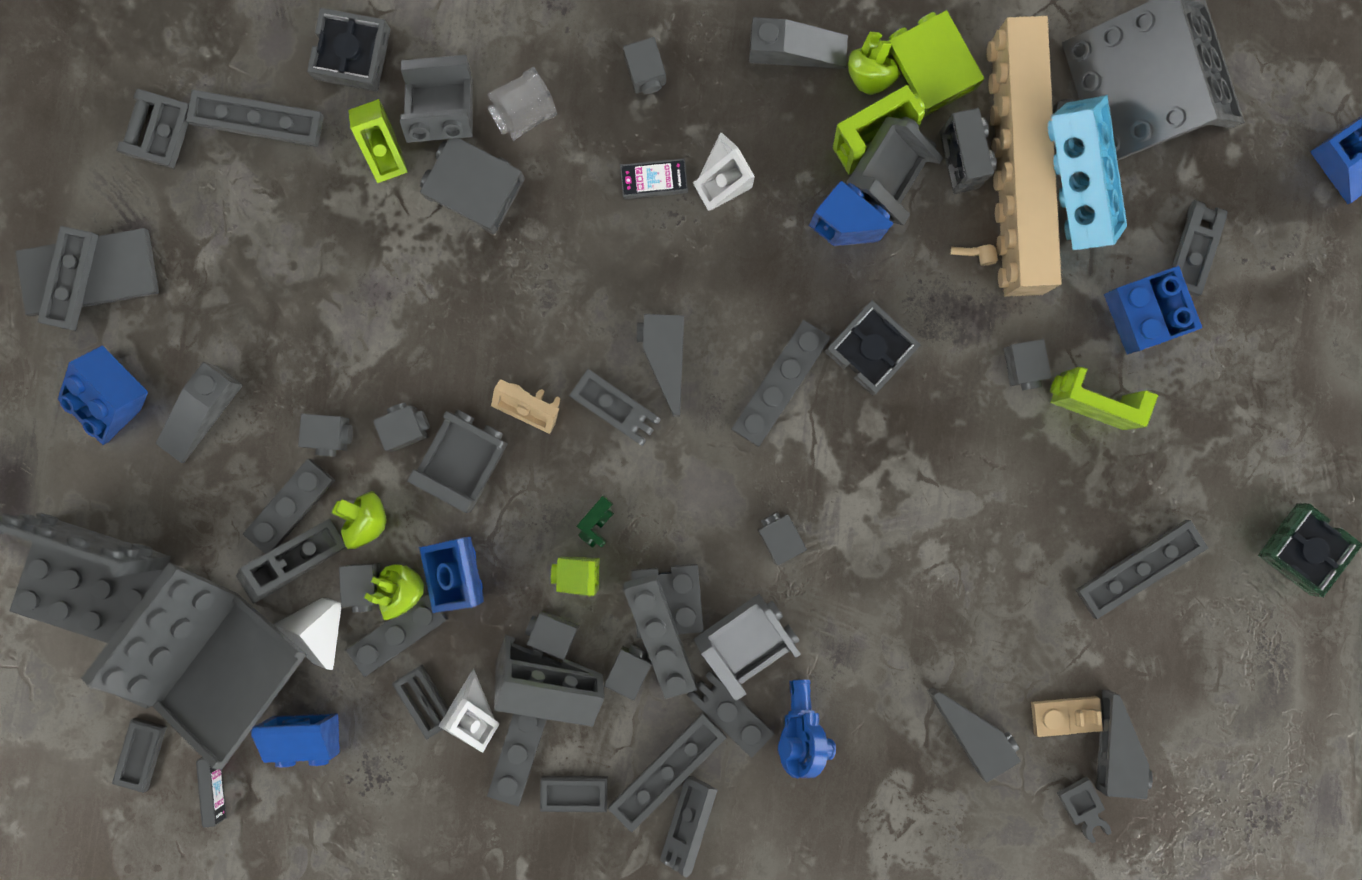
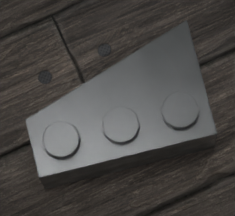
[494,634,604,727]

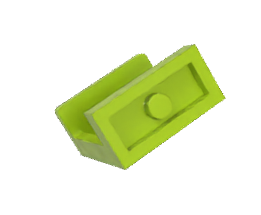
[887,10,985,118]
[833,85,925,175]
[1050,366,1158,430]

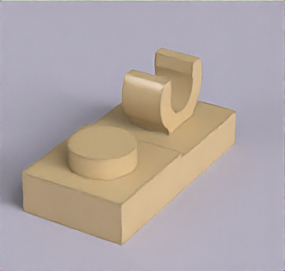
[491,379,560,434]
[1031,696,1103,737]

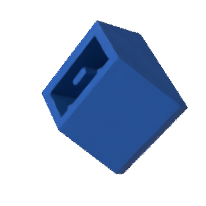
[1310,115,1362,204]
[809,181,894,246]
[1104,266,1203,355]
[58,345,148,445]

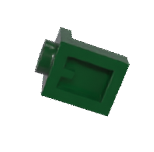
[576,495,614,548]

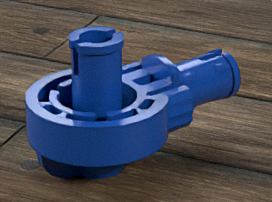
[778,680,836,778]

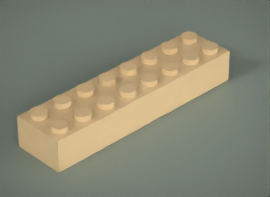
[987,16,1062,297]

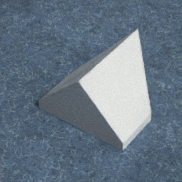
[693,133,755,211]
[273,598,341,670]
[438,668,500,753]

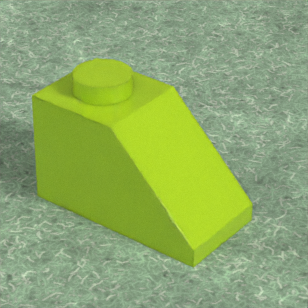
[348,99,408,183]
[551,557,600,596]

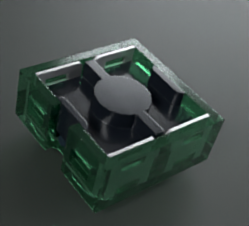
[1258,503,1362,598]

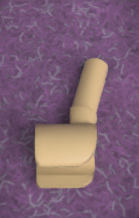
[950,244,998,266]

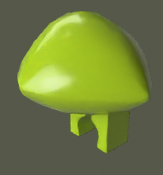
[848,31,900,95]
[331,491,386,549]
[364,564,424,620]

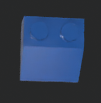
[419,537,484,613]
[251,713,340,767]

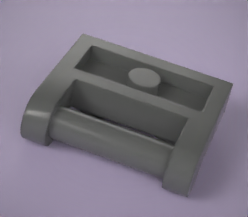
[116,89,189,169]

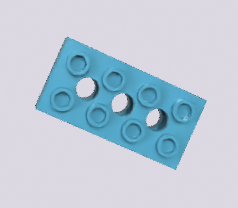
[1048,95,1127,250]

